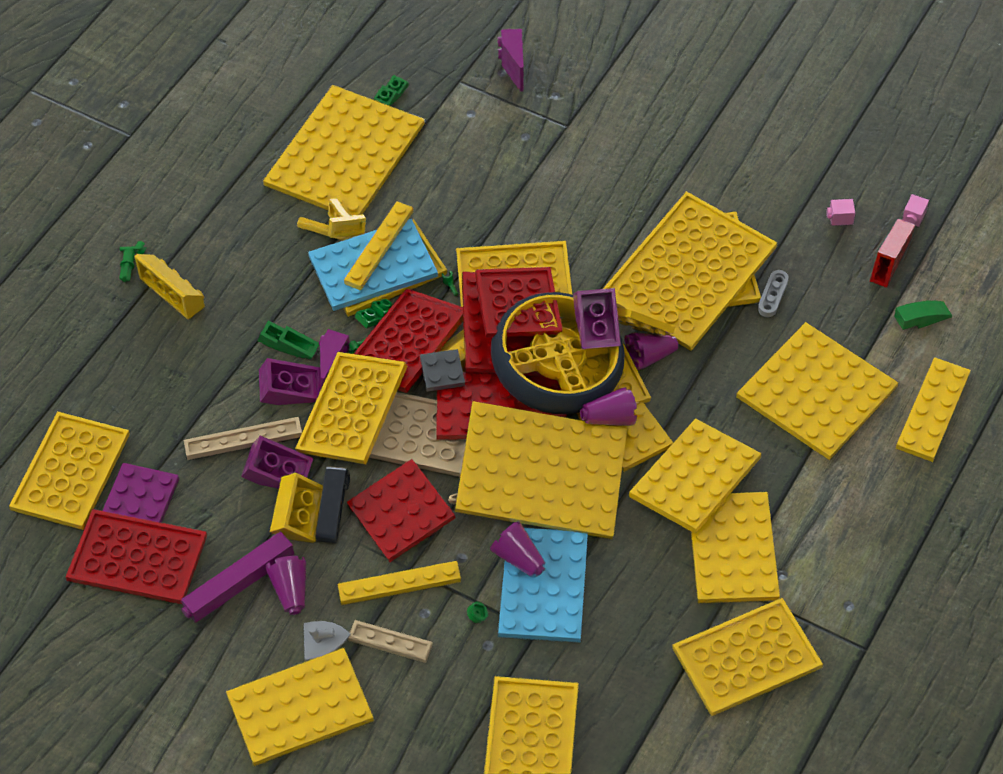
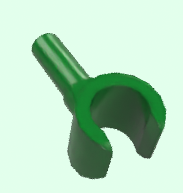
[120,241,147,254]
[442,271,458,296]
[348,338,366,354]

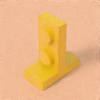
[328,198,366,238]

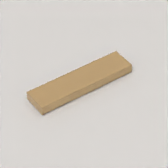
[348,620,433,663]

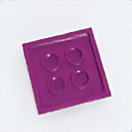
[103,463,179,523]

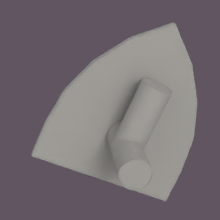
[304,621,351,661]

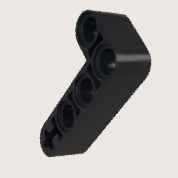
[316,466,350,543]

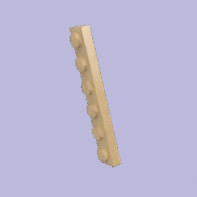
[184,417,302,460]

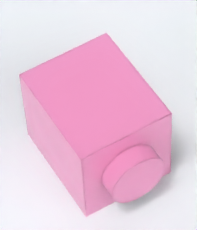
[902,194,929,227]
[827,199,855,226]

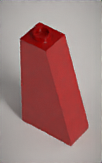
[870,219,915,288]

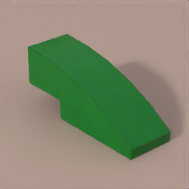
[894,301,952,330]
[258,320,319,359]

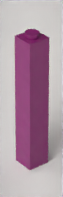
[181,531,294,623]

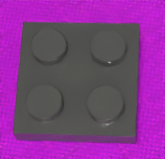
[420,349,465,392]

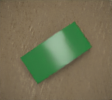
[373,75,409,106]
[355,299,393,329]

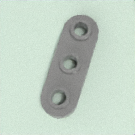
[758,270,789,317]

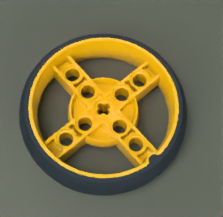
[491,292,625,414]

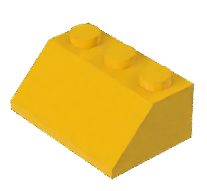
[270,473,323,543]

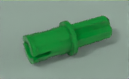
[119,248,135,282]

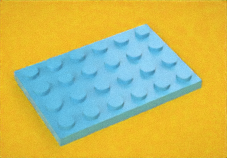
[308,219,438,311]
[498,528,588,642]

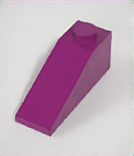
[319,329,350,386]

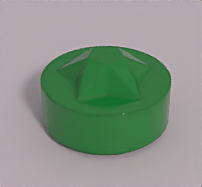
[467,602,488,623]

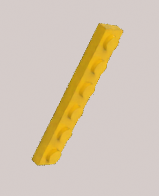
[344,201,413,290]
[338,561,461,605]

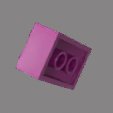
[498,29,524,91]
[573,288,621,349]
[259,358,322,405]
[241,435,313,489]

